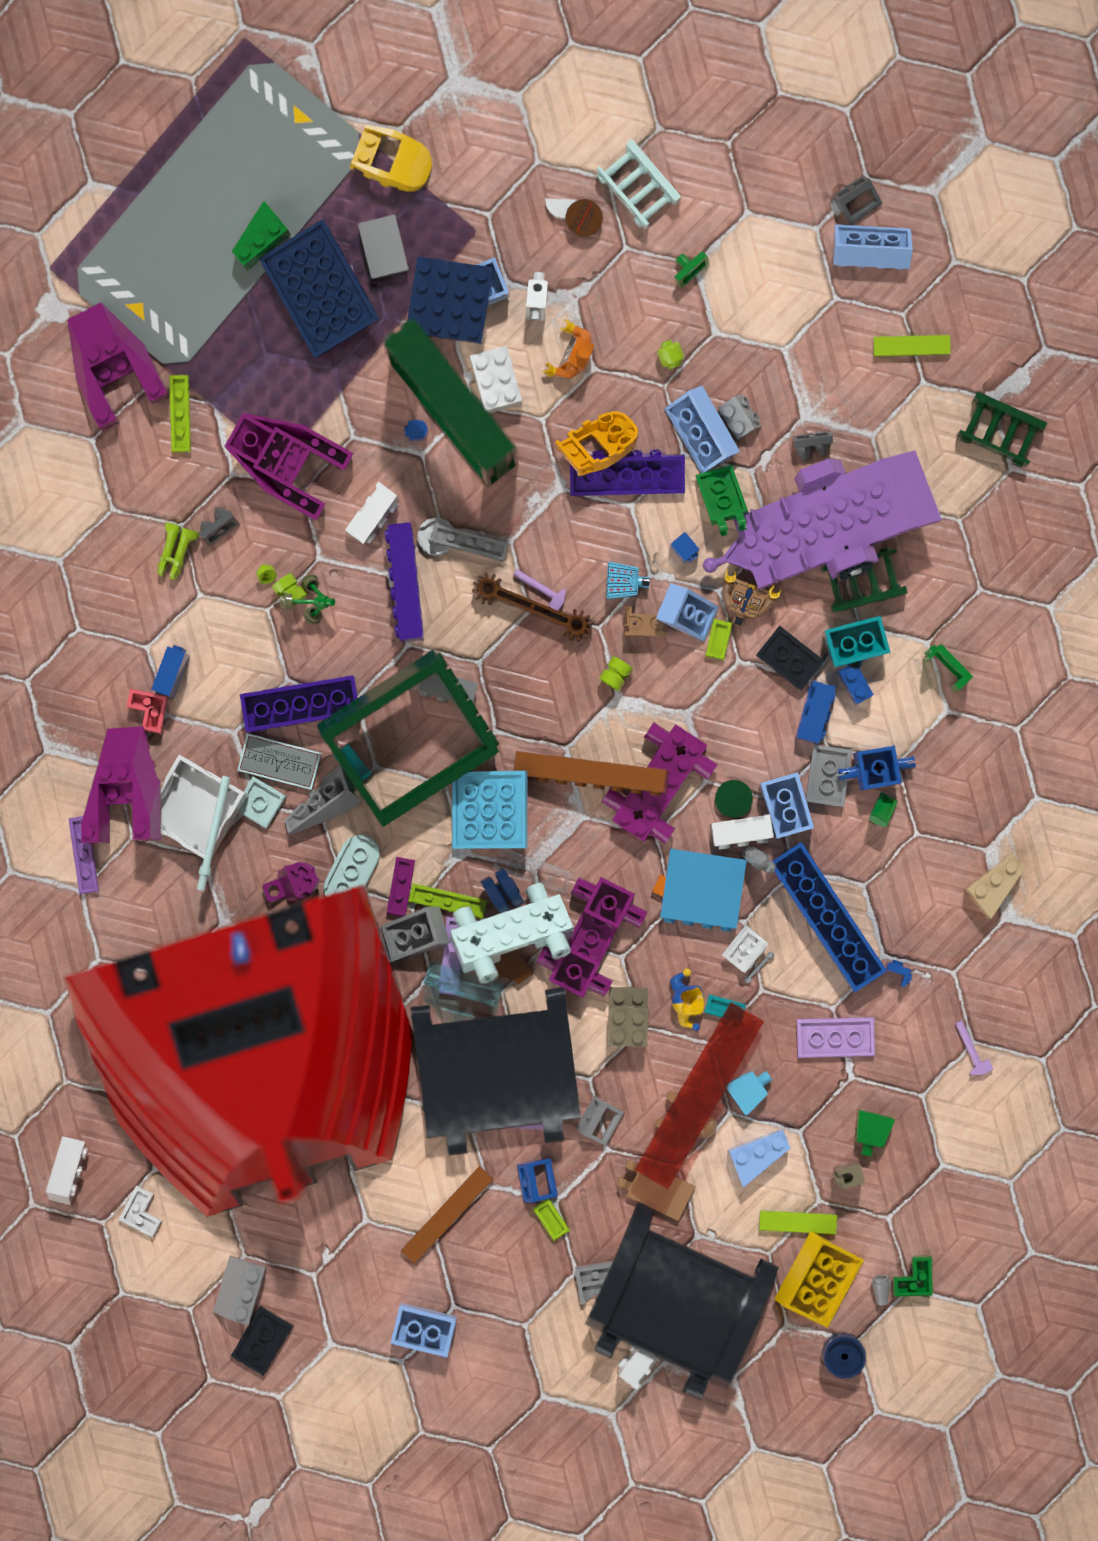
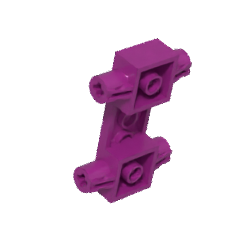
[601,722,718,844]
[536,877,648,998]

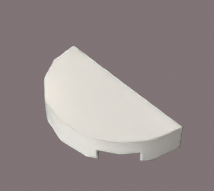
[545,198,577,220]

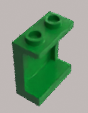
[923,644,974,692]

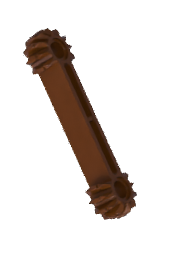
[472,573,593,642]

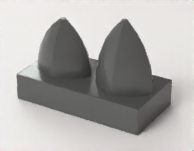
[792,431,833,463]
[199,507,240,547]

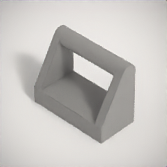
[576,1096,625,1146]

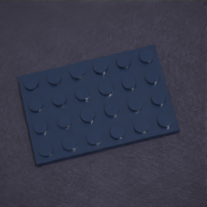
[259,219,380,359]

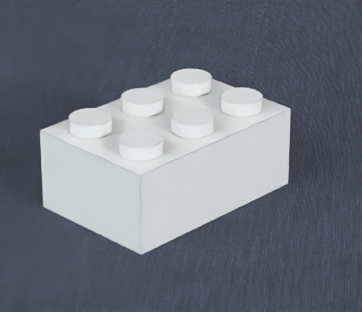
[470,346,522,413]

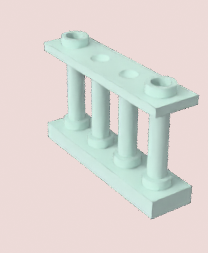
[596,139,681,230]

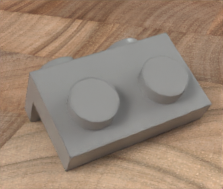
[718,394,761,440]

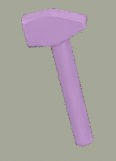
[513,569,566,611]
[955,1020,993,1075]

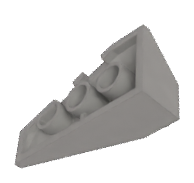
[285,765,362,835]

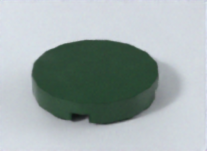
[715,780,753,818]

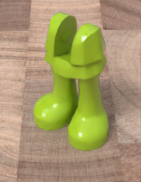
[157,522,200,580]

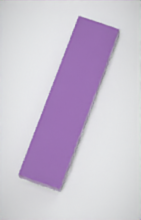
[68,816,99,894]

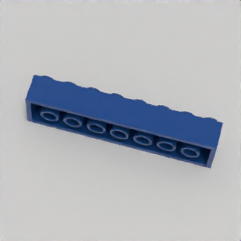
[772,842,887,992]

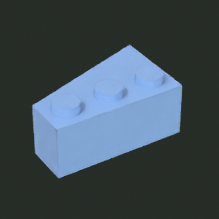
[728,1128,790,1187]

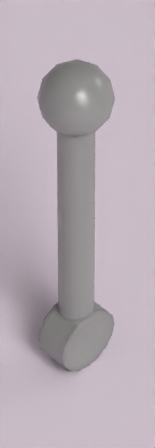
[744,952,774,983]

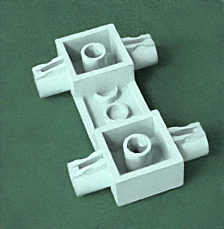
[451,883,573,984]

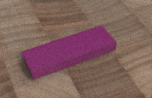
[386,857,415,916]

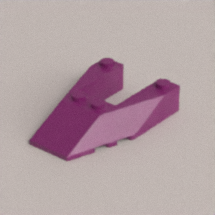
[67,302,170,430]
[224,413,354,521]
[81,726,161,844]

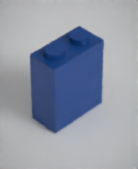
[151,645,190,698]

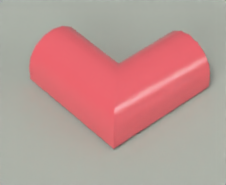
[127,689,168,734]

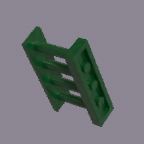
[956,391,1047,468]
[820,547,908,614]

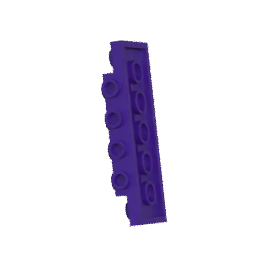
[570,449,685,496]

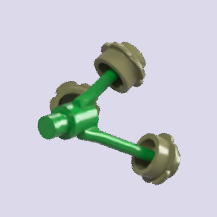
[280,575,335,624]

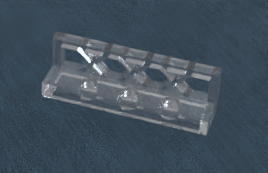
[493,848,573,894]

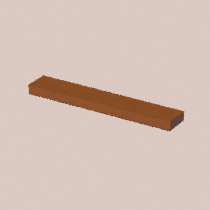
[401,1165,494,1264]

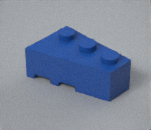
[795,681,836,744]

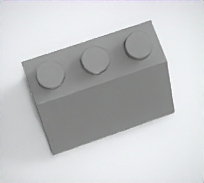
[213,1255,267,1325]

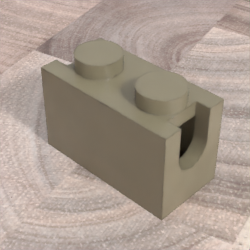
[832,1161,865,1190]

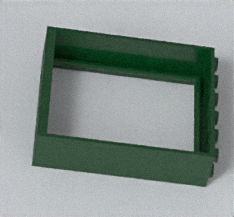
[317,649,500,827]

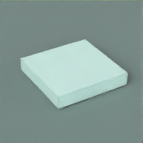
[239,777,286,829]

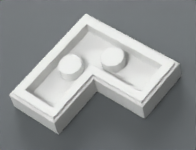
[119,1185,162,1238]

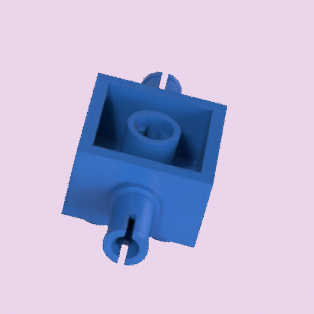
[838,745,916,791]

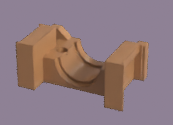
[624,606,668,637]

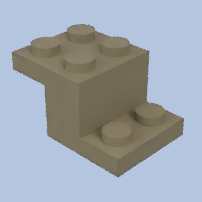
[608,987,648,1047]

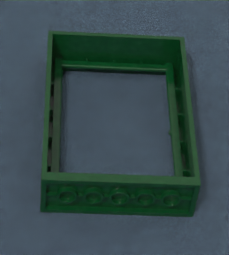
[383,319,518,488]

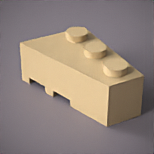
[964,853,1025,919]

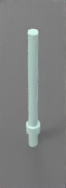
[197,776,230,891]

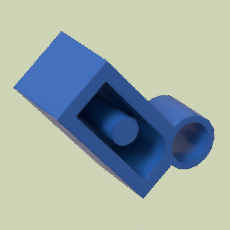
[836,661,874,705]

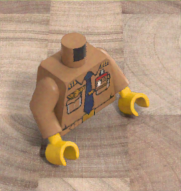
[722,569,782,627]

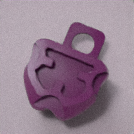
[262,862,319,902]

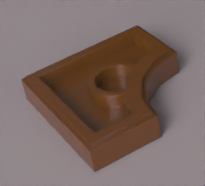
[493,950,534,985]

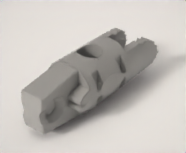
[741,845,776,873]

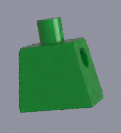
[855,1109,895,1157]

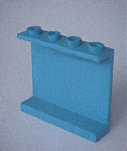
[660,849,747,932]

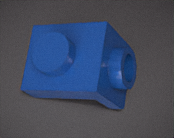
[885,960,912,988]

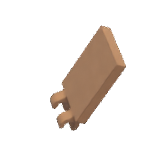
[617,1159,695,1221]

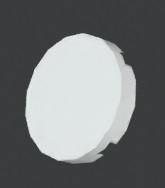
[417,517,453,556]

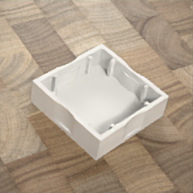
[161,755,249,858]

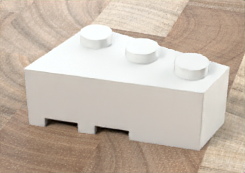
[345,482,399,546]
[711,815,773,849]
[46,1136,88,1205]
[618,1346,659,1390]

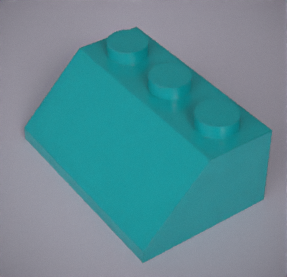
[823,616,891,668]

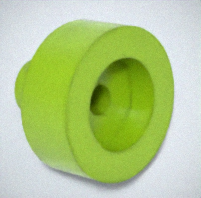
[256,564,277,584]

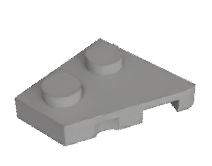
[575,1261,613,1305]

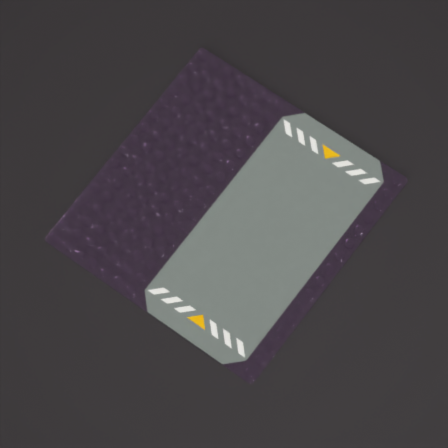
[50,38,476,429]

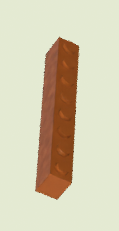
[514,751,670,797]

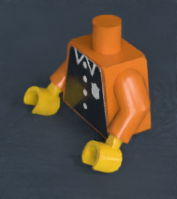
[542,320,594,378]

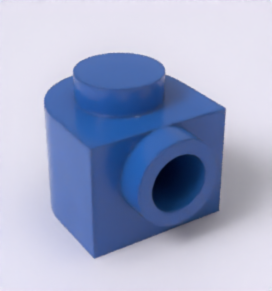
[404,420,428,442]

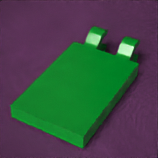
[695,464,749,537]

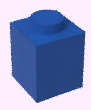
[670,532,700,563]

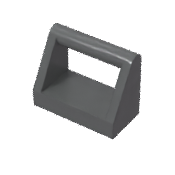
[832,175,882,225]

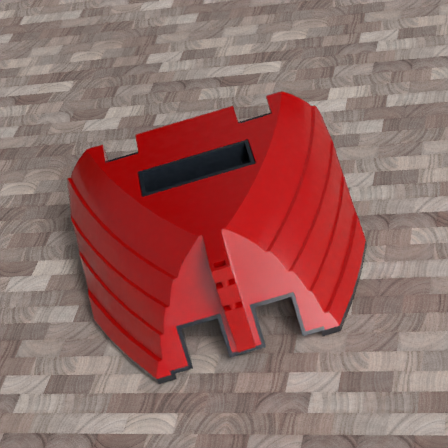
[63,885,413,1217]

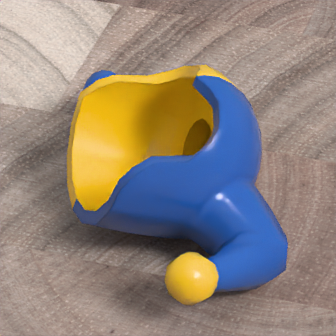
[670,968,705,1031]

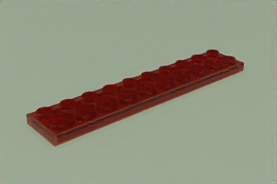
[635,1002,764,1190]

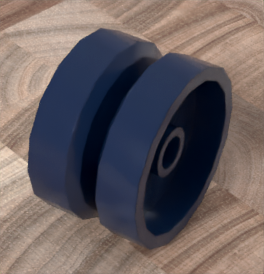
[480,867,525,914]
[822,1332,866,1379]

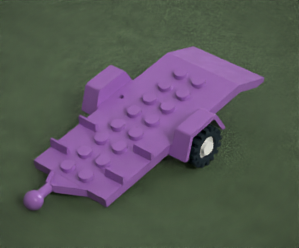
[703,450,942,590]

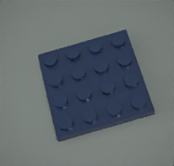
[407,256,494,344]

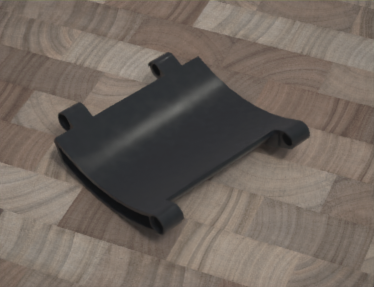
[410,987,581,1156]
[585,1202,779,1400]

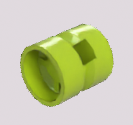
[271,573,307,607]
[599,656,633,691]

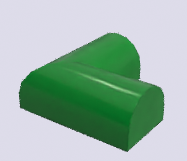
[892,1255,933,1297]

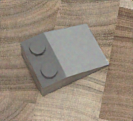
[381,907,450,962]

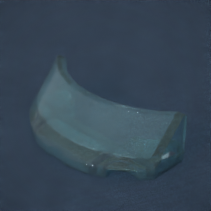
[423,961,504,1007]

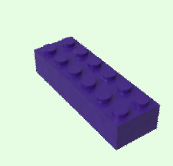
[385,522,424,643]
[240,675,358,733]

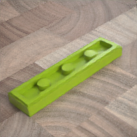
[873,335,951,357]
[169,375,191,452]
[408,883,488,919]
[759,1210,837,1234]

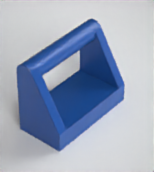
[517,1158,558,1202]

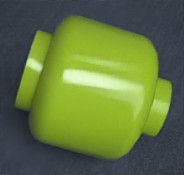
[657,339,685,369]

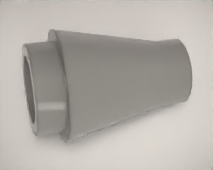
[871,1275,891,1305]

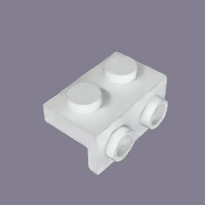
[722,925,768,973]

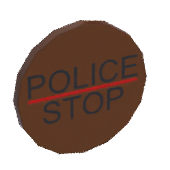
[565,199,603,237]

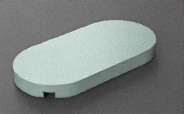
[324,835,380,895]

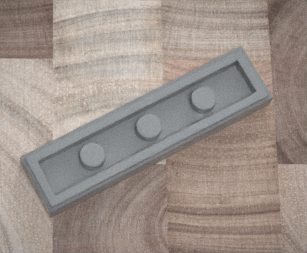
[430,523,509,562]

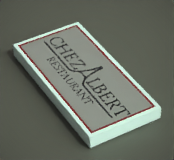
[237,734,322,790]

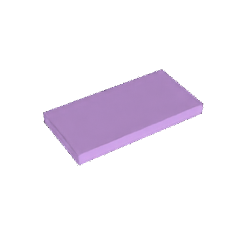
[797,1017,875,1058]

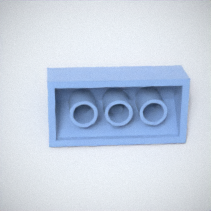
[833,225,913,270]
[664,386,740,473]

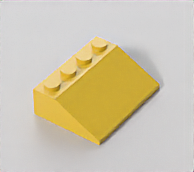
[774,1231,864,1328]

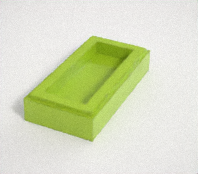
[705,619,732,661]
[533,1199,570,1241]

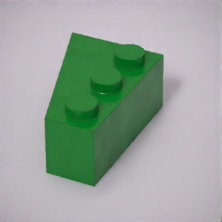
[232,201,291,270]

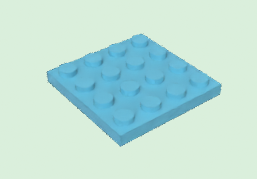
[452,771,528,849]

